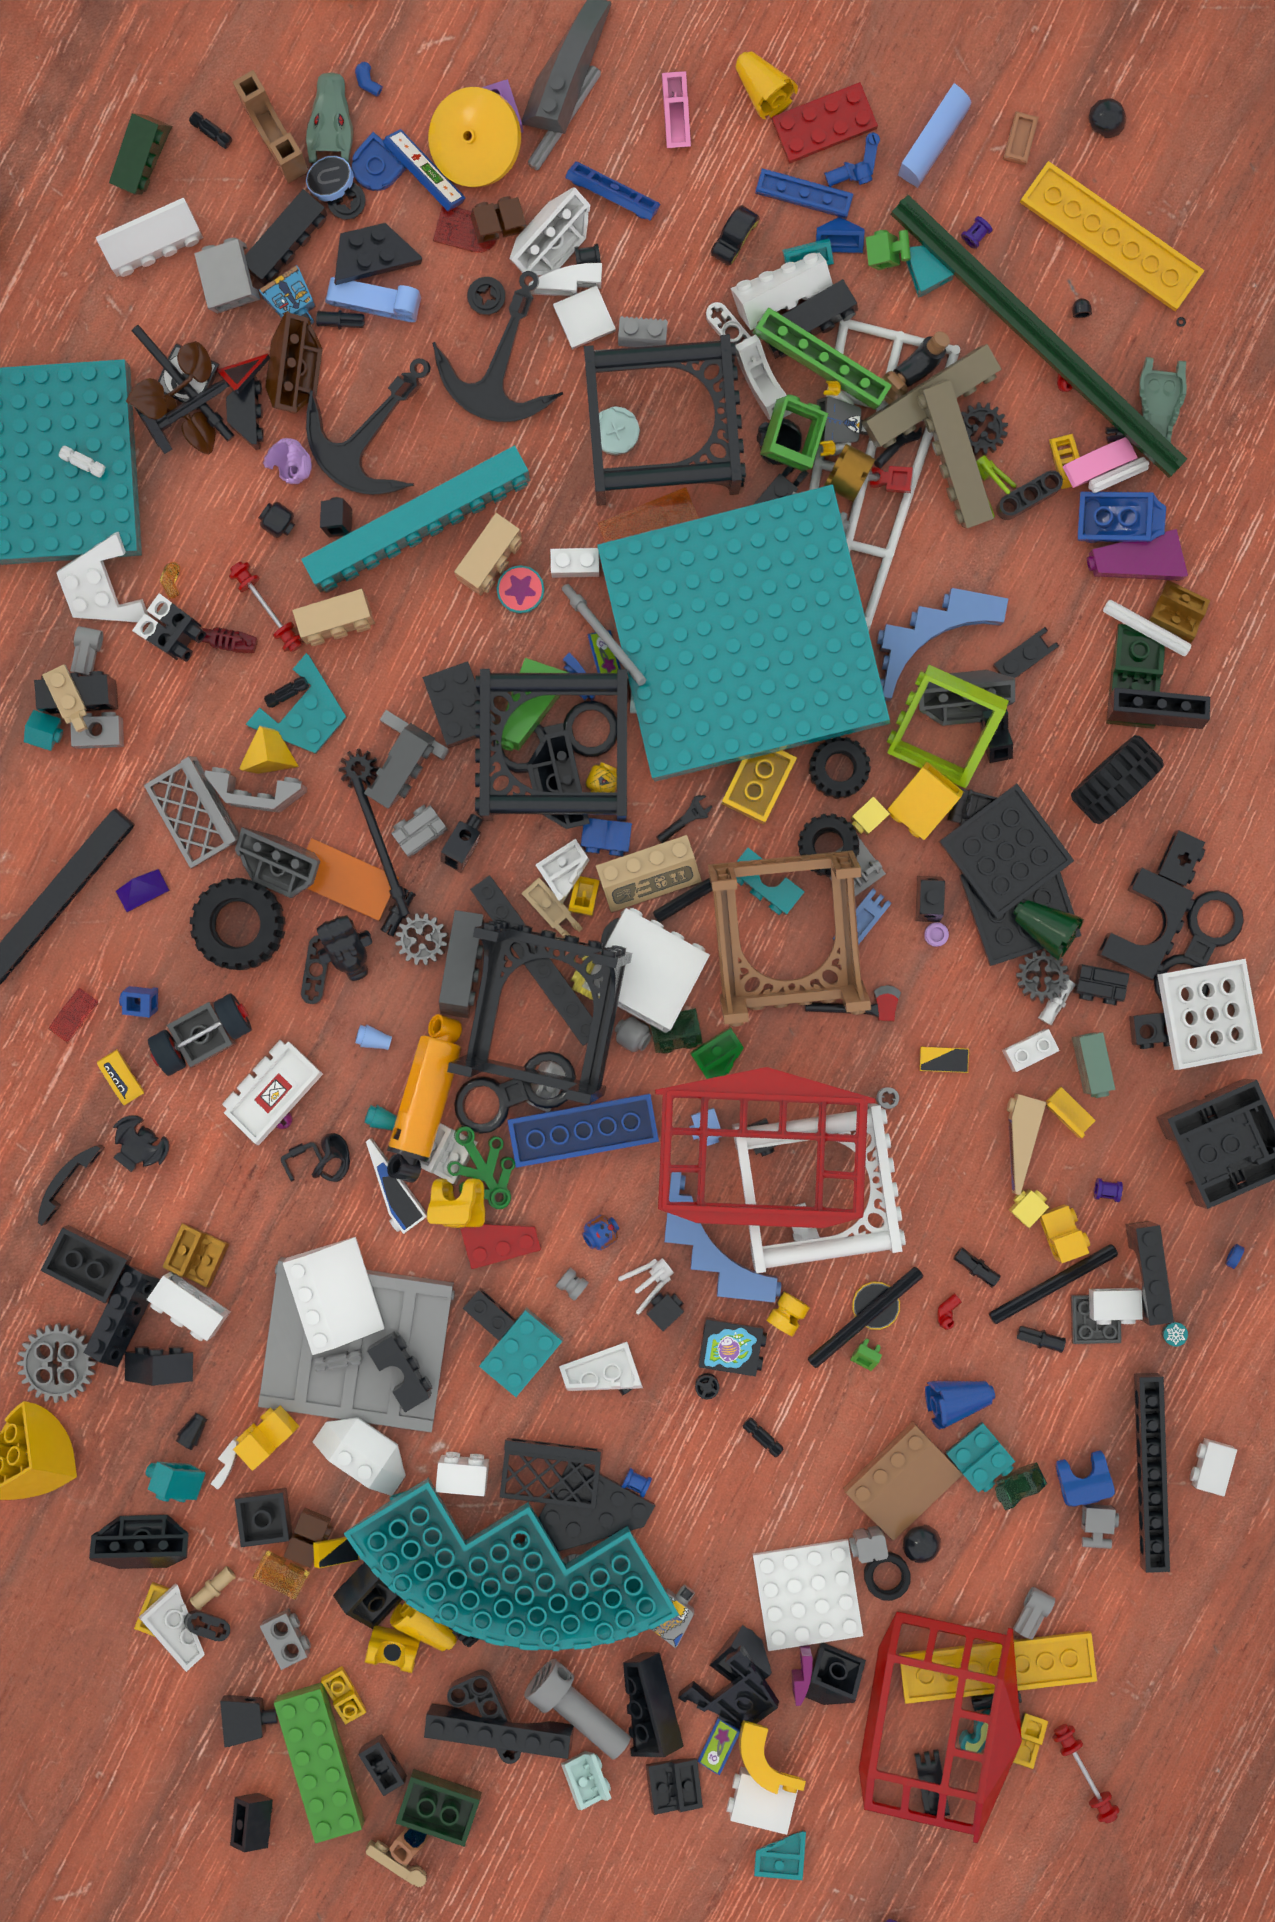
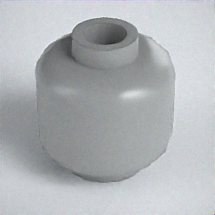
[615,1017,652,1052]

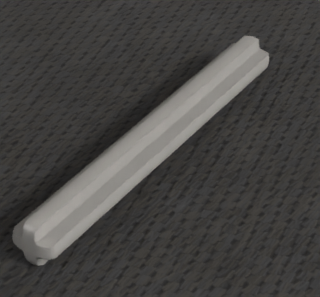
[528,66,601,170]

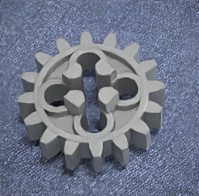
[396,913,448,965]

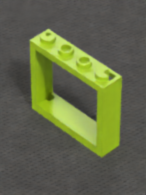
[887,665,1009,789]

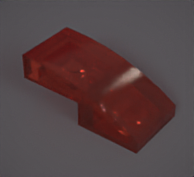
[48,988,98,1043]

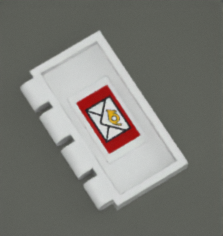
[222,1040,323,1145]

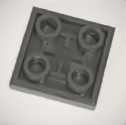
[1071,1295,1121,1344]

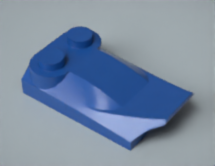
[1078,492,1166,543]

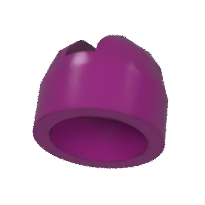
[276,1112,293,1129]

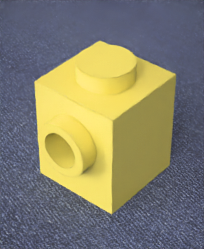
[851,797,890,835]
[1009,1189,1049,1228]

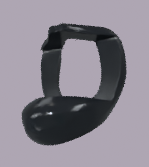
[311,1133,350,1182]

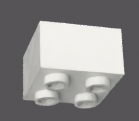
[435,1452,489,1496]

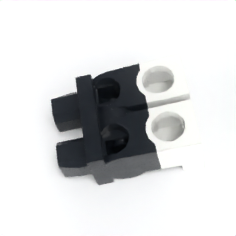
[132,593,206,662]

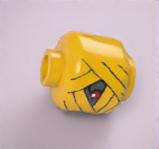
[585,762,617,792]

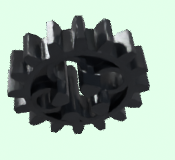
[961,402,1008,456]

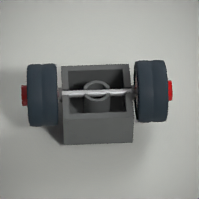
[147,993,252,1076]

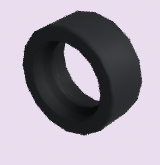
[864,1552,911,1601]

